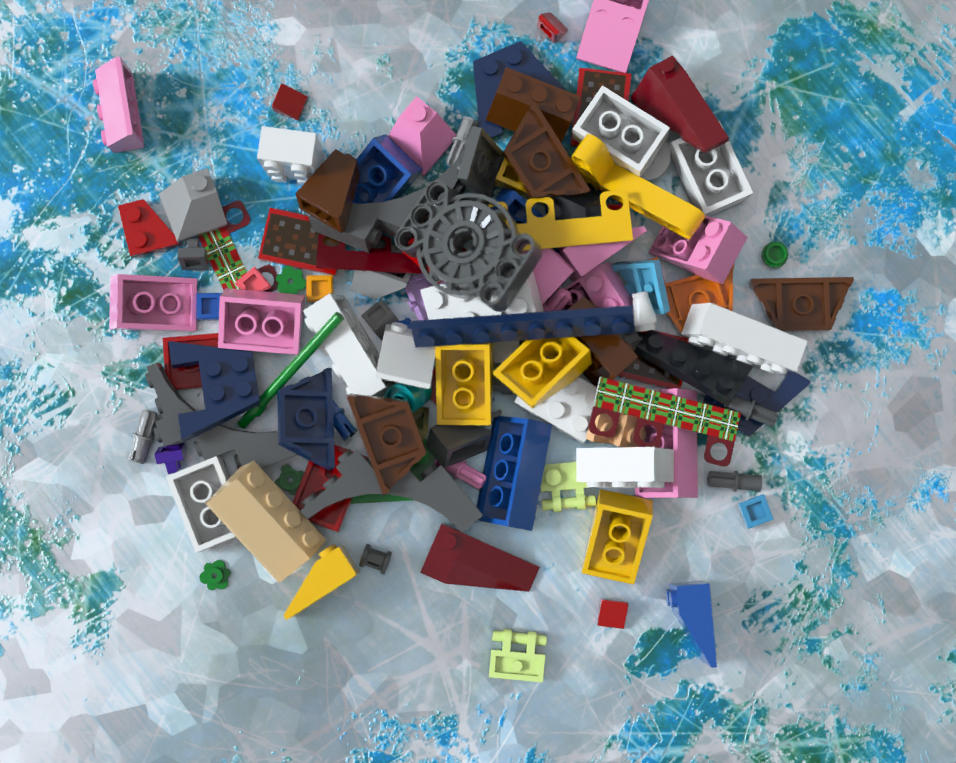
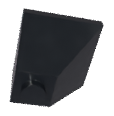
[544,183,608,220]

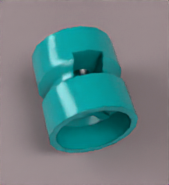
[384,382,432,413]

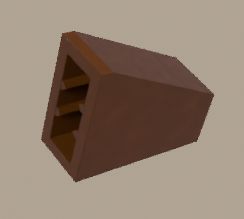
[295,149,360,233]

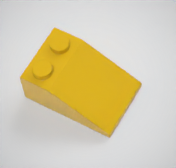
[493,337,592,409]
[435,342,494,425]
[582,489,653,585]
[283,545,361,620]

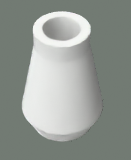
[632,291,658,332]

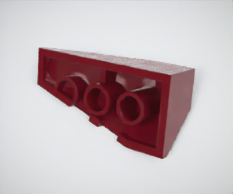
[631,55,729,153]
[420,523,540,592]

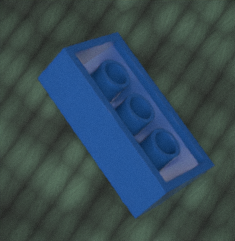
[477,416,552,531]

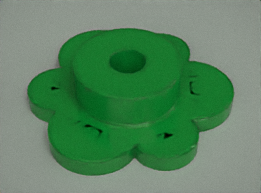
[276,266,306,294]
[199,560,231,590]

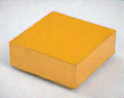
[306,275,334,303]

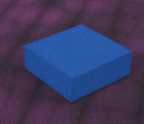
[197,293,222,321]

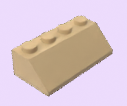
[205,461,326,583]

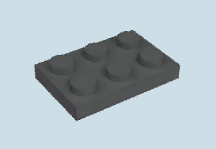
[456,126,504,198]

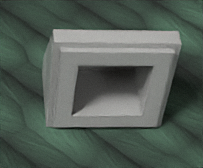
[361,299,399,340]

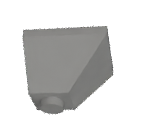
[159,168,228,243]
[350,240,413,299]

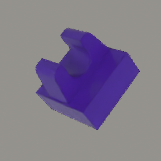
[155,443,187,474]

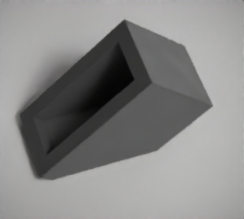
[426,425,492,468]

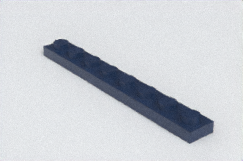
[411,305,635,348]

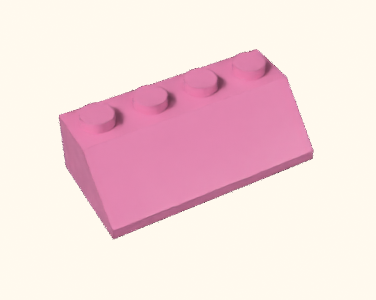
[635,388,698,498]

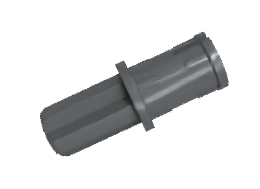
[723,395,778,426]
[707,470,762,492]

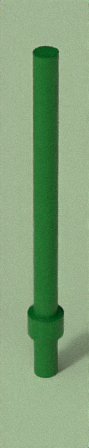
[237,312,344,429]

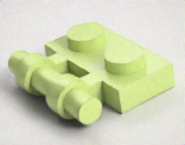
[540,462,596,512]
[489,628,547,682]

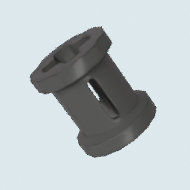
[359,544,392,575]

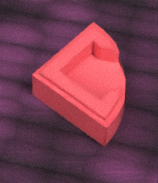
[235,266,273,292]

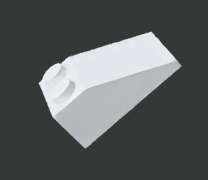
[375,322,435,389]

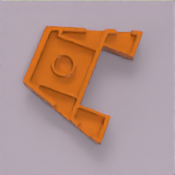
[648,257,734,334]

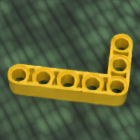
[571,134,706,239]

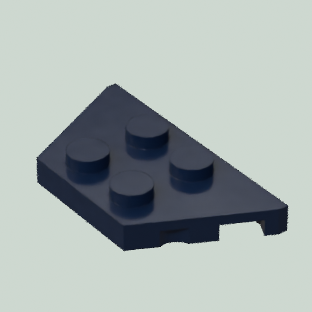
[277,368,335,471]

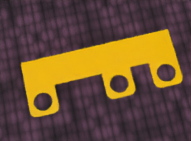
[489,190,633,251]

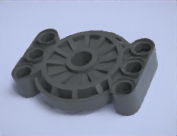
[395,180,542,312]

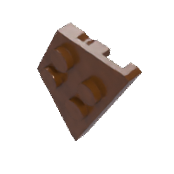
[502,102,590,199]
[750,277,854,332]
[346,393,426,495]

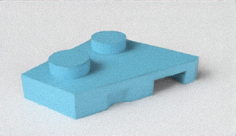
[612,259,670,314]

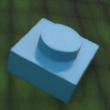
[737,494,774,529]

